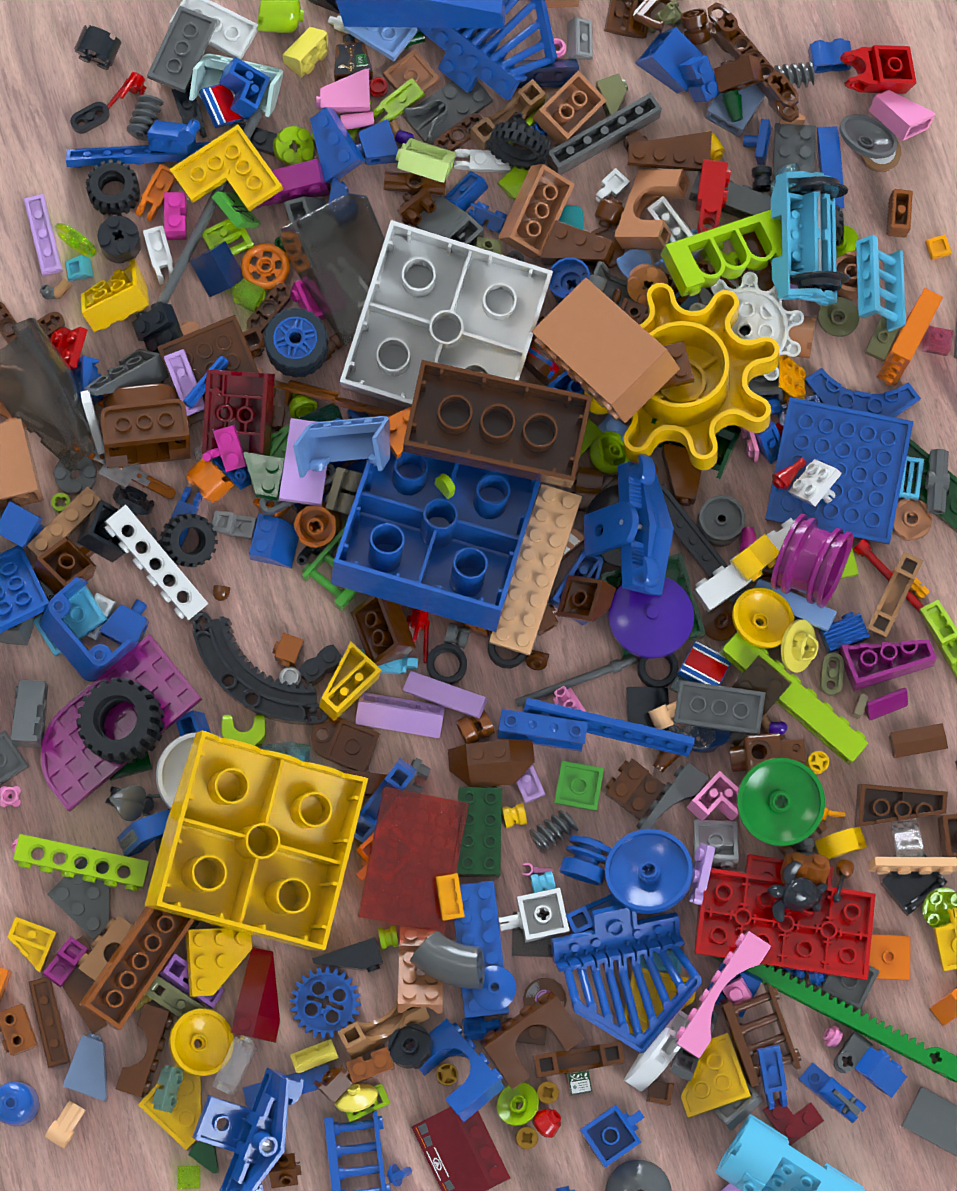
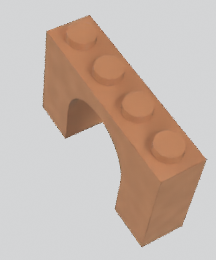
[614,169,690,249]

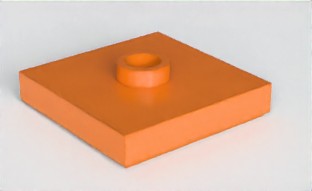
[869,934,910,980]

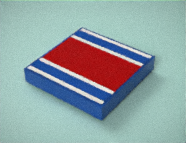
[199,84,249,129]
[677,640,731,686]

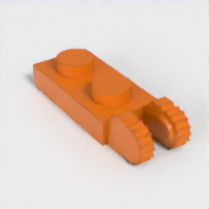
[135,164,176,222]

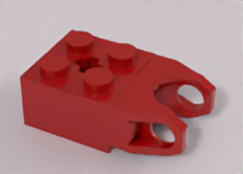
[840,45,917,94]
[695,159,731,234]

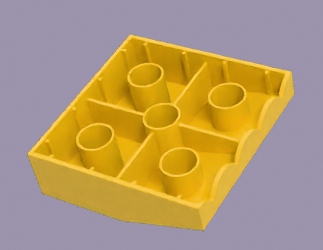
[144,730,368,950]

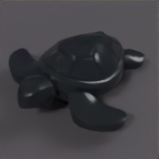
[767,861,828,922]

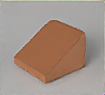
[780,108,806,125]

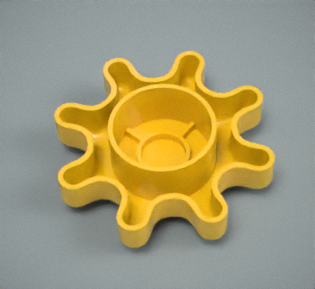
[584,283,779,470]

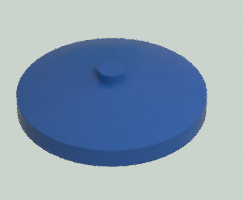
[605,829,693,914]

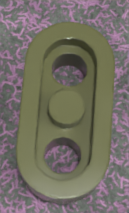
[820,653,844,696]

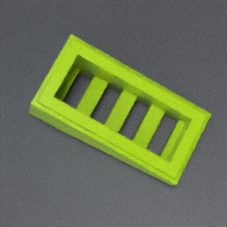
[346,1083,391,1122]

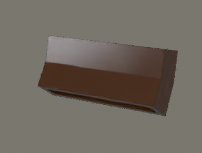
[889,723,948,758]

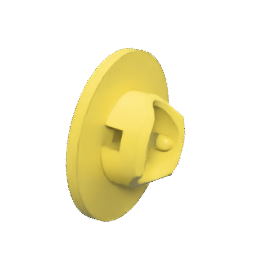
[781,619,819,673]

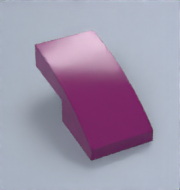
[43,936,88,988]

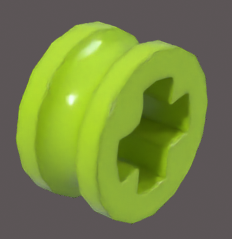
[51,493,71,513]

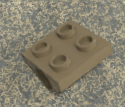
[326,467,363,514]

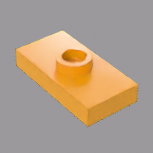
[435,873,465,921]

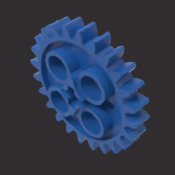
[290,967,361,1039]

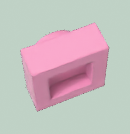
[723,976,752,1004]

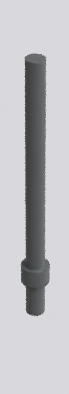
[515,655,637,707]

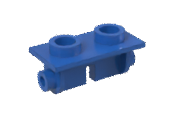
[468,201,507,234]

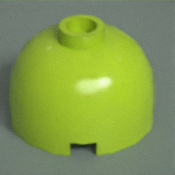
[590,431,631,474]

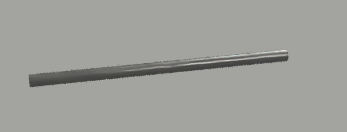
[157,108,263,304]

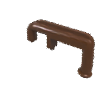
[633,0,673,33]

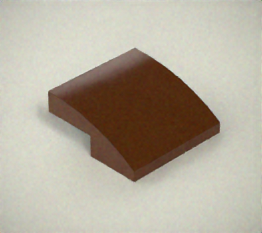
[604,0,651,39]

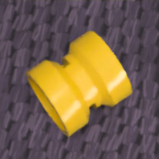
[502,803,527,828]

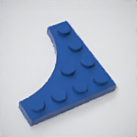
[805,368,921,418]

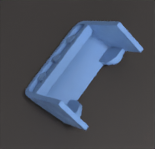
[293,416,390,478]

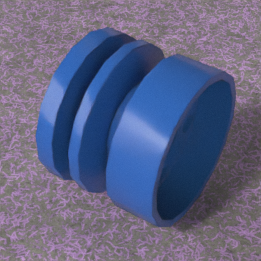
[549,258,591,304]
[559,835,612,886]

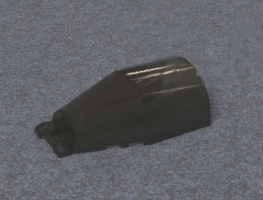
[0,318,95,471]

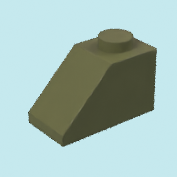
[595,73,628,117]

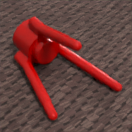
[107,72,147,109]
[406,609,430,664]

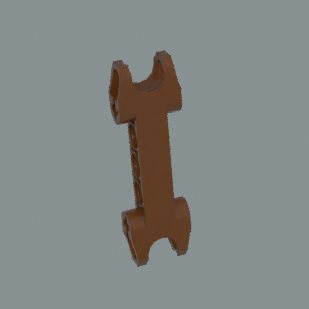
[708,2,799,123]

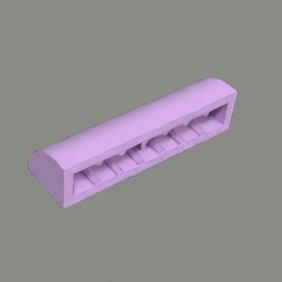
[355,692,445,738]

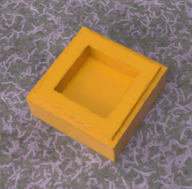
[925,234,952,261]

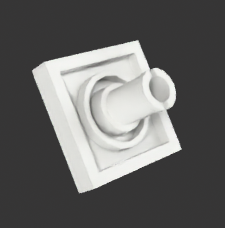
[788,459,842,506]

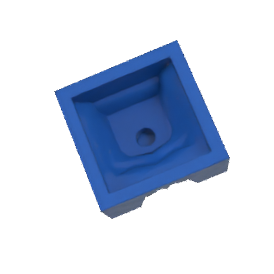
[65,356,103,408]

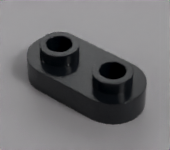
[70,102,110,134]

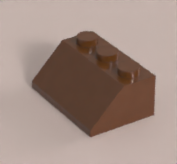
[350,596,416,666]

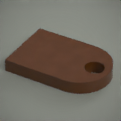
[311,717,380,772]

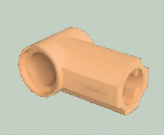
[648,701,677,729]
[45,1100,86,1149]

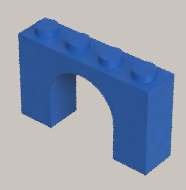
[409,1018,505,1122]

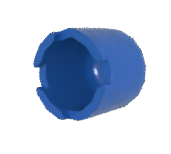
[0,1081,40,1127]

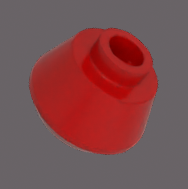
[533,1108,561,1138]

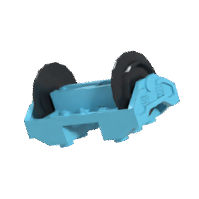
[771,171,850,306]

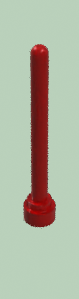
[853,539,925,614]

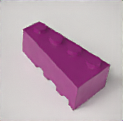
[254,159,331,209]

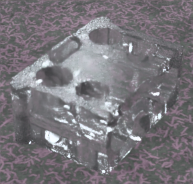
[891,818,924,857]

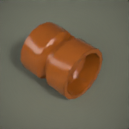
[456,710,495,744]

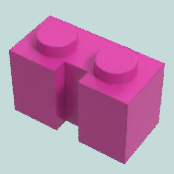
[164,192,187,240]

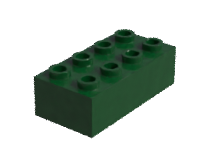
[456,787,502,878]

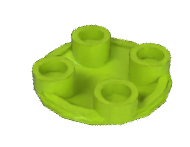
[922,887,957,928]

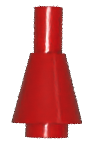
[772,457,807,490]

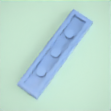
[755,578,837,632]

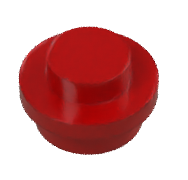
[369,77,388,97]

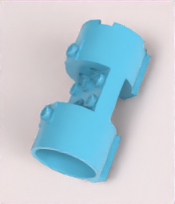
[716,1114,866,1191]

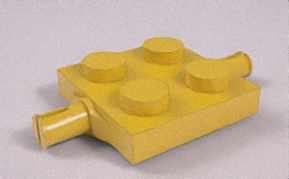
[933,908,957,971]

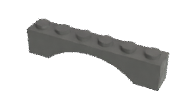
[636,763,709,830]

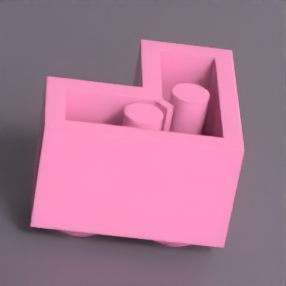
[686,771,739,822]

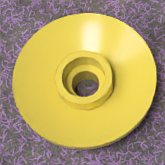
[334,1083,378,1112]

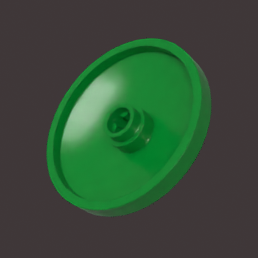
[737,758,825,846]

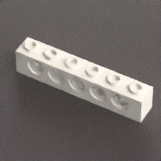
[104,505,208,620]

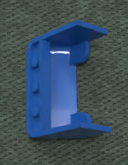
[39,577,139,682]

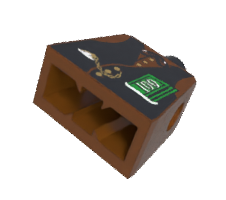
[334,34,373,82]

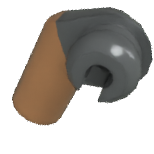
[40,279,72,299]

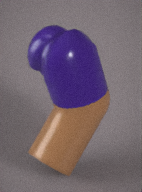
[389,120,414,144]
[761,714,788,735]

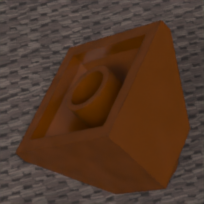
[556,575,616,622]

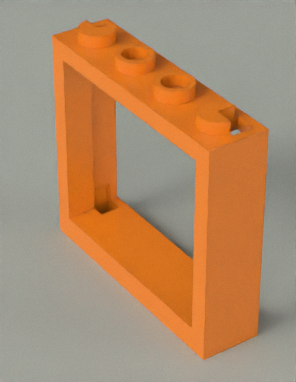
[877,288,943,386]

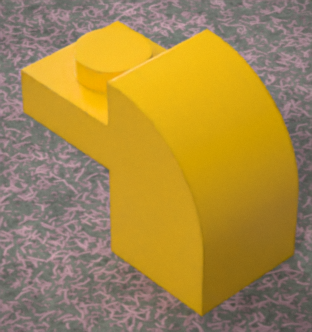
[815,827,867,860]

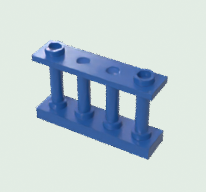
[497,709,588,752]
[324,1112,391,1191]

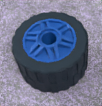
[264,308,329,378]

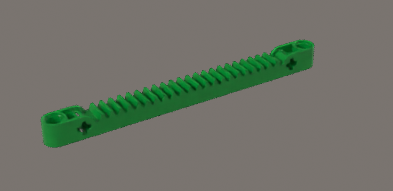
[712,957,957,1083]

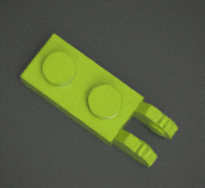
[373,78,425,123]

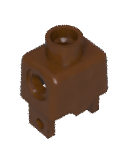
[729,733,806,774]

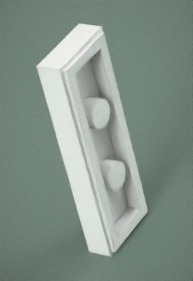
[81,390,105,455]

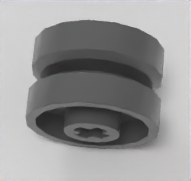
[696,495,746,547]

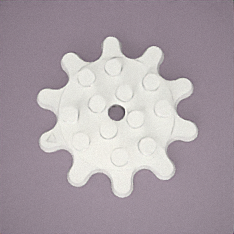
[689,272,804,381]

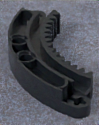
[192,612,329,725]

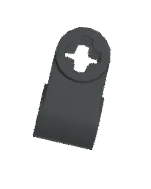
[833,1031,873,1073]

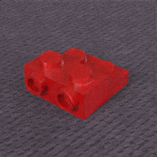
[44,326,88,375]

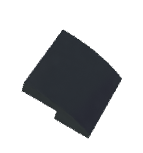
[626,687,670,731]

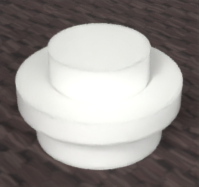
[279,667,301,687]

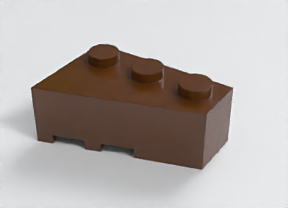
[540,220,616,267]

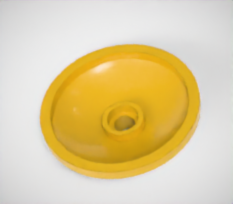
[732,588,794,648]
[169,1009,234,1076]

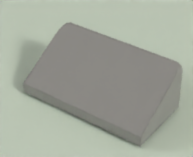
[567,17,593,60]
[713,1082,763,1130]

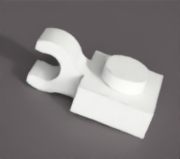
[595,168,630,203]

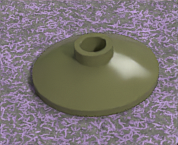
[818,297,860,337]

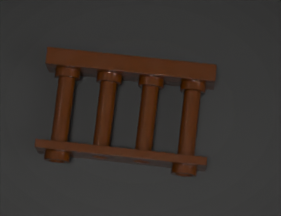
[719,983,802,1087]

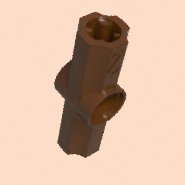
[384,171,446,195]

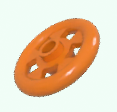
[241,243,290,290]

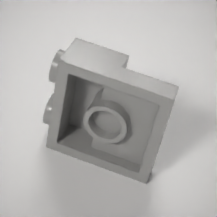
[693,820,739,871]

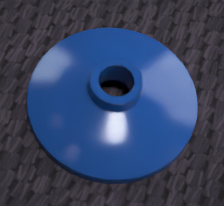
[472,966,516,1010]

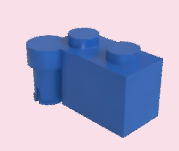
[147,119,201,155]

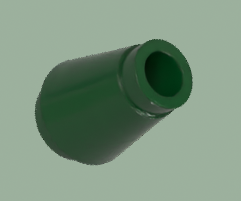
[722,90,743,122]

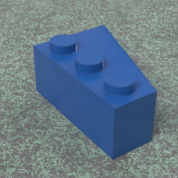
[310,107,365,184]
[548,548,604,626]

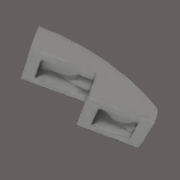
[212,510,257,540]

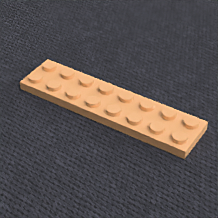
[489,484,582,656]

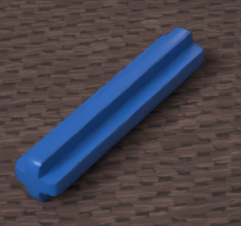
[183,356,229,408]

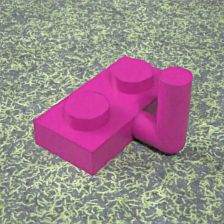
[202,425,247,472]

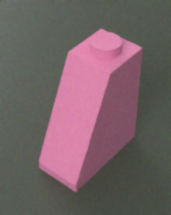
[316,69,370,115]
[869,90,936,141]

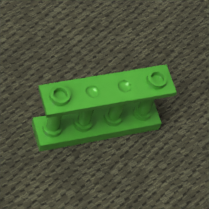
[302,518,358,612]

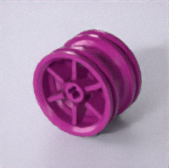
[771,513,853,608]

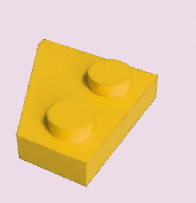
[7,916,57,972]

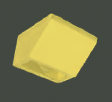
[283,27,329,78]

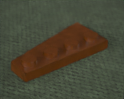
[627,131,712,172]

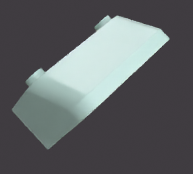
[189,54,283,117]

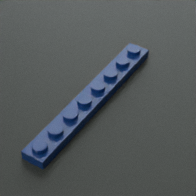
[66,142,210,168]
[522,698,695,757]

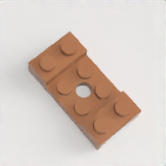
[398,927,444,1013]

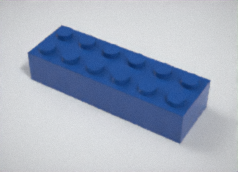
[454,881,509,1019]

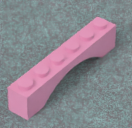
[675,931,771,1059]

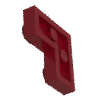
[762,1098,824,1146]

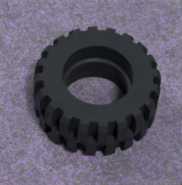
[76,678,165,764]

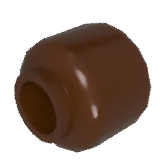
[595,197,624,229]

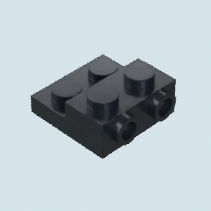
[132,302,183,354]

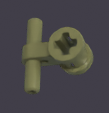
[648,0,683,33]

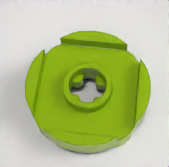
[273,126,314,167]

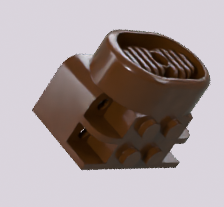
[100,384,191,468]

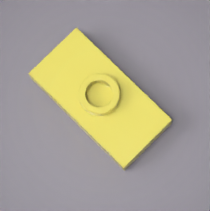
[290,1039,338,1073]

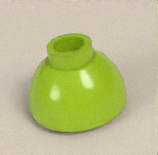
[289,393,318,419]

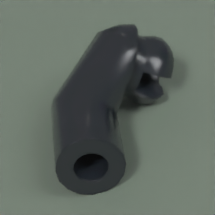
[296,545,321,565]

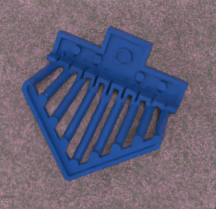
[417,0,557,100]
[551,905,702,1053]

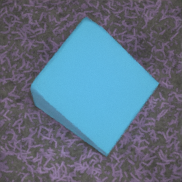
[65,255,93,281]

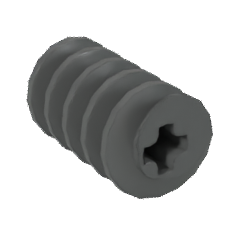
[774,62,815,89]
[127,95,164,141]
[529,810,578,854]

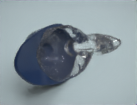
[668,725,731,753]

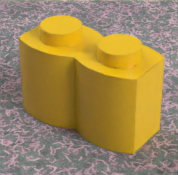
[731,534,779,582]

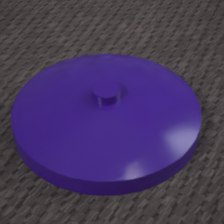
[608,577,694,659]

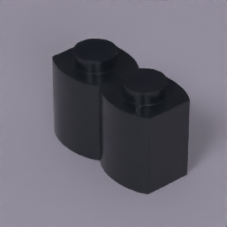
[299,644,343,686]

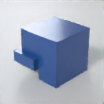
[0,501,45,548]

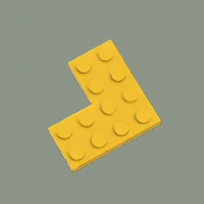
[170,125,283,211]

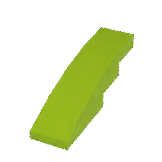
[920,600,957,678]

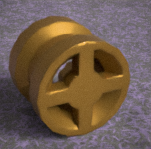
[436,1063,458,1086]
[536,1081,559,1104]
[515,1127,538,1149]

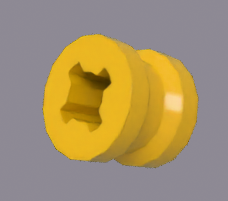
[806,751,830,775]

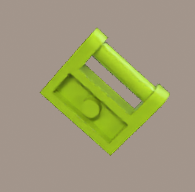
[202,218,254,256]

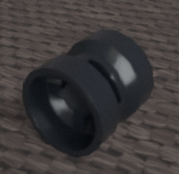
[751,166,773,192]

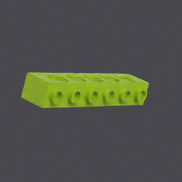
[13,834,150,892]

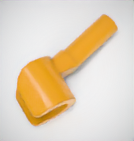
[821,808,846,821]

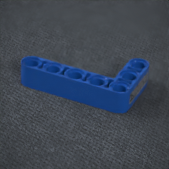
[117,809,171,857]

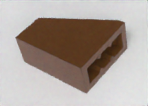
[661,444,702,506]

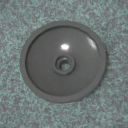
[839,114,898,159]
[605,1160,672,1191]

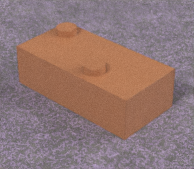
[498,164,575,258]

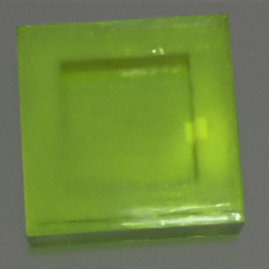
[177,1166,201,1189]

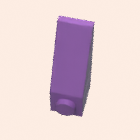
[159,953,225,1008]

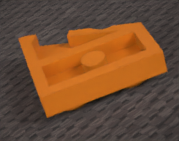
[389,406,411,459]

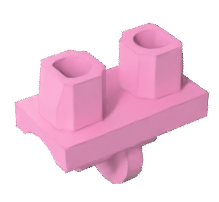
[553,686,586,712]

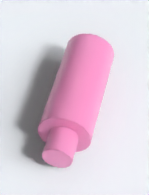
[340,111,374,130]

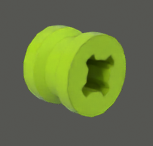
[378,925,399,950]

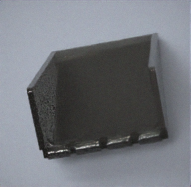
[280,193,385,346]

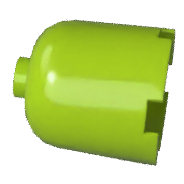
[257,0,304,33]

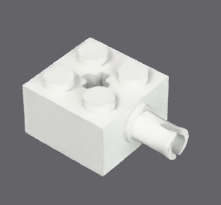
[498,888,569,943]

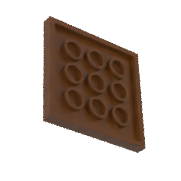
[158,315,259,425]

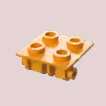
[779,355,806,405]

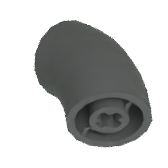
[410,931,485,989]

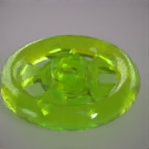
[54,223,97,258]

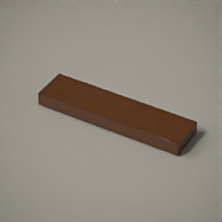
[28,977,71,1068]

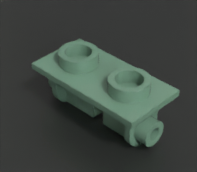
[152,1065,184,1113]

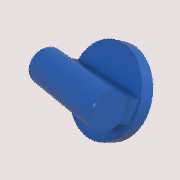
[387,1164,412,1187]

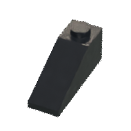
[312,937,383,973]

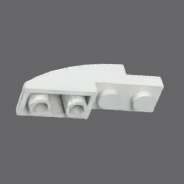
[624,1010,690,1092]

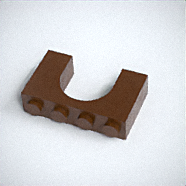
[480,991,585,1090]

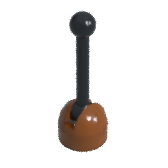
[832,860,854,903]

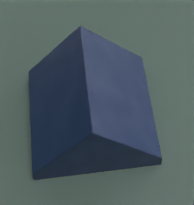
[189,241,244,297]

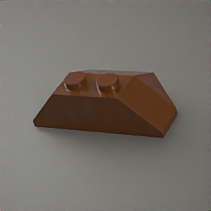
[448,740,535,788]

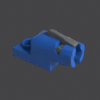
[798,1062,866,1123]

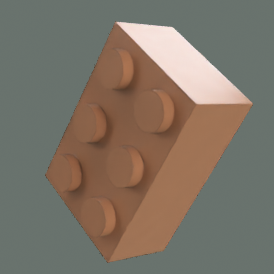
[532,70,607,145]

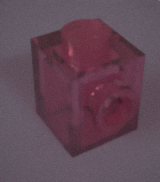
[920,326,954,356]

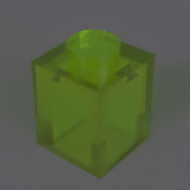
[232,278,266,312]

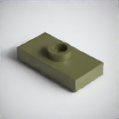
[865,316,899,362]

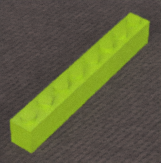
[719,632,869,765]

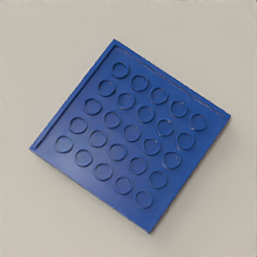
[765,397,914,545]

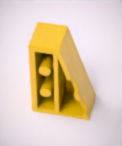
[319,641,382,721]

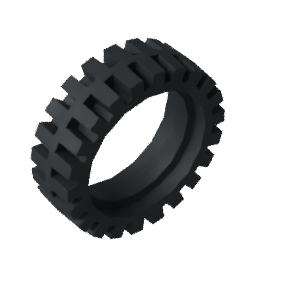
[488,122,551,170]

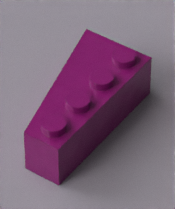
[839,639,937,691]

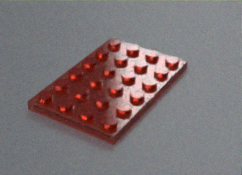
[358,786,469,933]

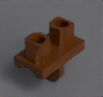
[397,187,436,226]

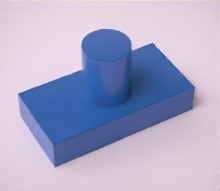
[743,119,772,165]

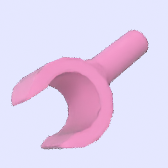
[522,863,552,877]

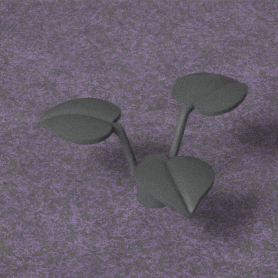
[109,785,162,854]

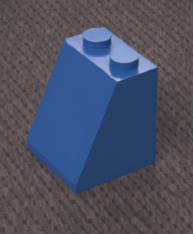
[636,27,703,93]

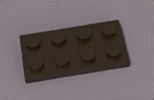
[729,655,792,746]

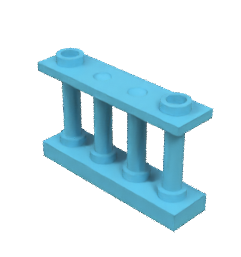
[856,235,906,332]

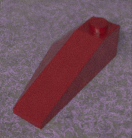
[231,947,280,1043]

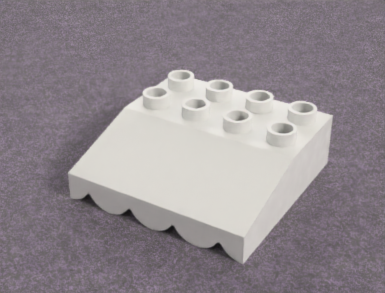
[340,220,553,408]

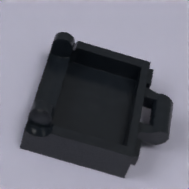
[881,850,947,916]

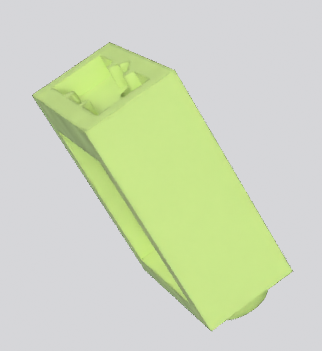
[396,138,456,183]

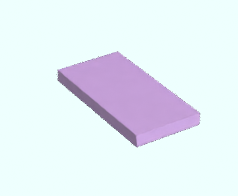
[279,418,327,506]

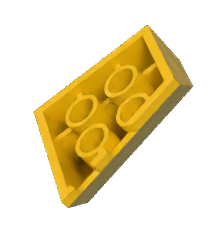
[81,258,149,332]

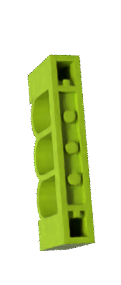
[661,210,782,297]

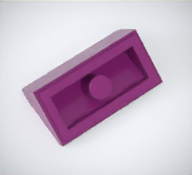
[864,687,908,720]

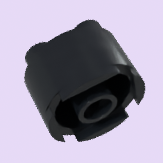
[74,25,122,70]
[97,215,141,264]

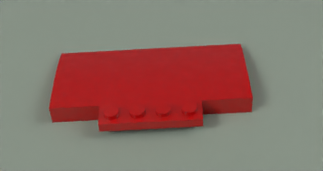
[694,854,876,980]

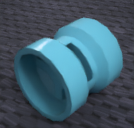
[530,871,556,893]

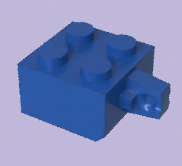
[579,1105,645,1168]

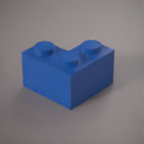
[219,57,270,119]

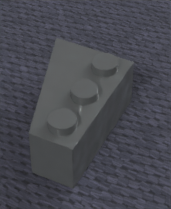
[11,680,48,748]

